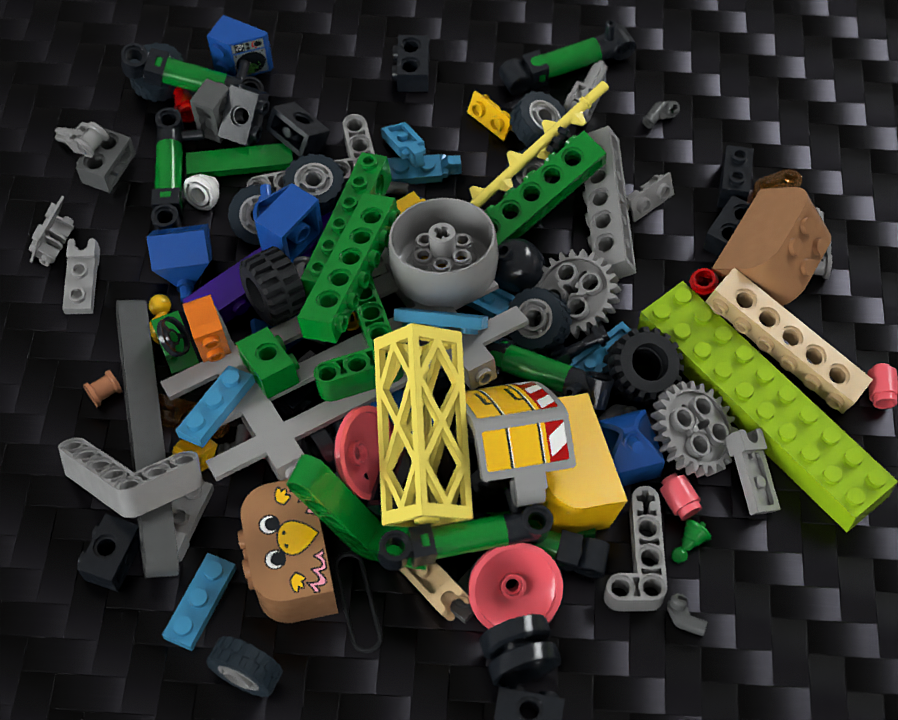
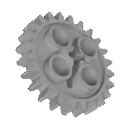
[532,249,621,339]
[651,381,738,478]

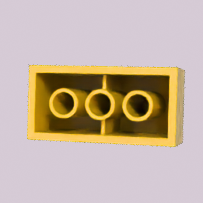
[530,393,627,533]

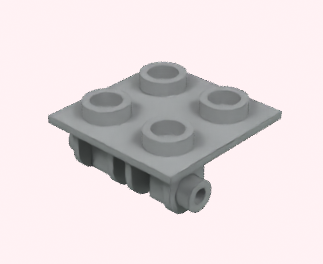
[29,196,74,266]

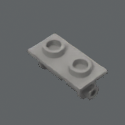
[626,172,674,222]

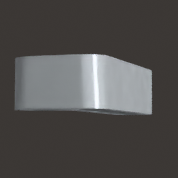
[604,486,667,611]

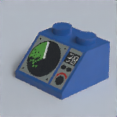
[207,15,274,77]

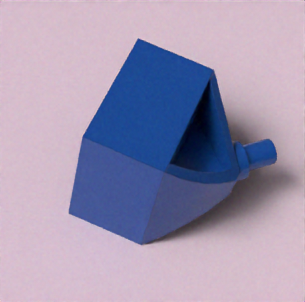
[253,183,324,263]
[147,224,213,303]
[598,409,665,487]

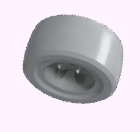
[388,198,499,307]

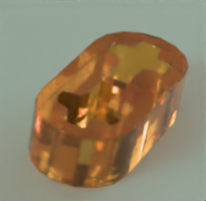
[752,169,802,199]

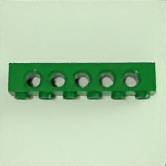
[484,131,606,244]
[301,152,392,298]
[297,193,401,344]

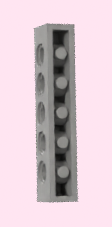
[582,126,636,279]

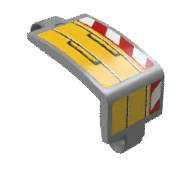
[446,381,576,507]

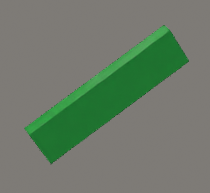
[186,143,293,178]

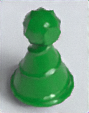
[671,519,711,564]

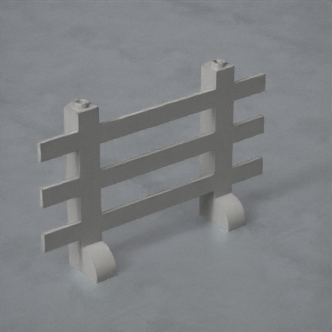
[160,247,529,482]

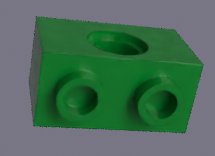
[235,327,300,399]

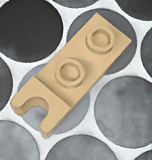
[400,561,469,621]

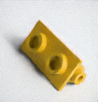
[467,90,513,141]

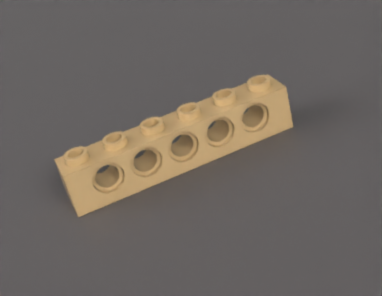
[705,267,873,414]

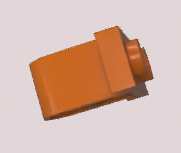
[182,294,231,363]

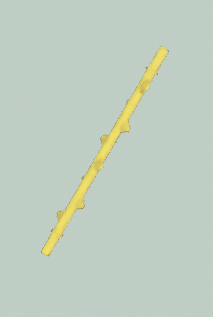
[470,81,609,208]

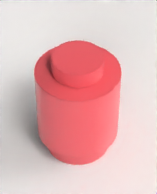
[867,363,898,409]
[659,473,702,521]

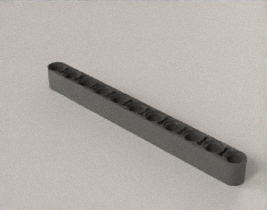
[116,300,179,578]

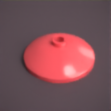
[334,405,394,500]
[468,542,563,629]

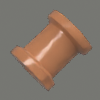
[83,370,123,407]

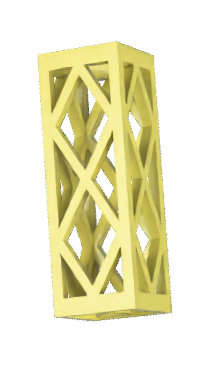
[374,323,473,527]

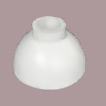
[183,174,219,211]

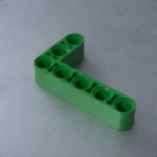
[313,276,404,402]
[286,454,428,570]

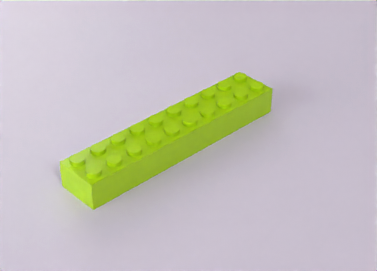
[637,281,898,532]

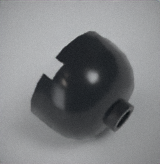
[494,238,545,293]

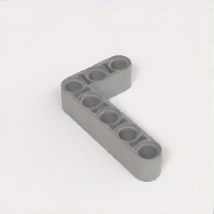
[247,114,375,191]
[58,438,204,518]

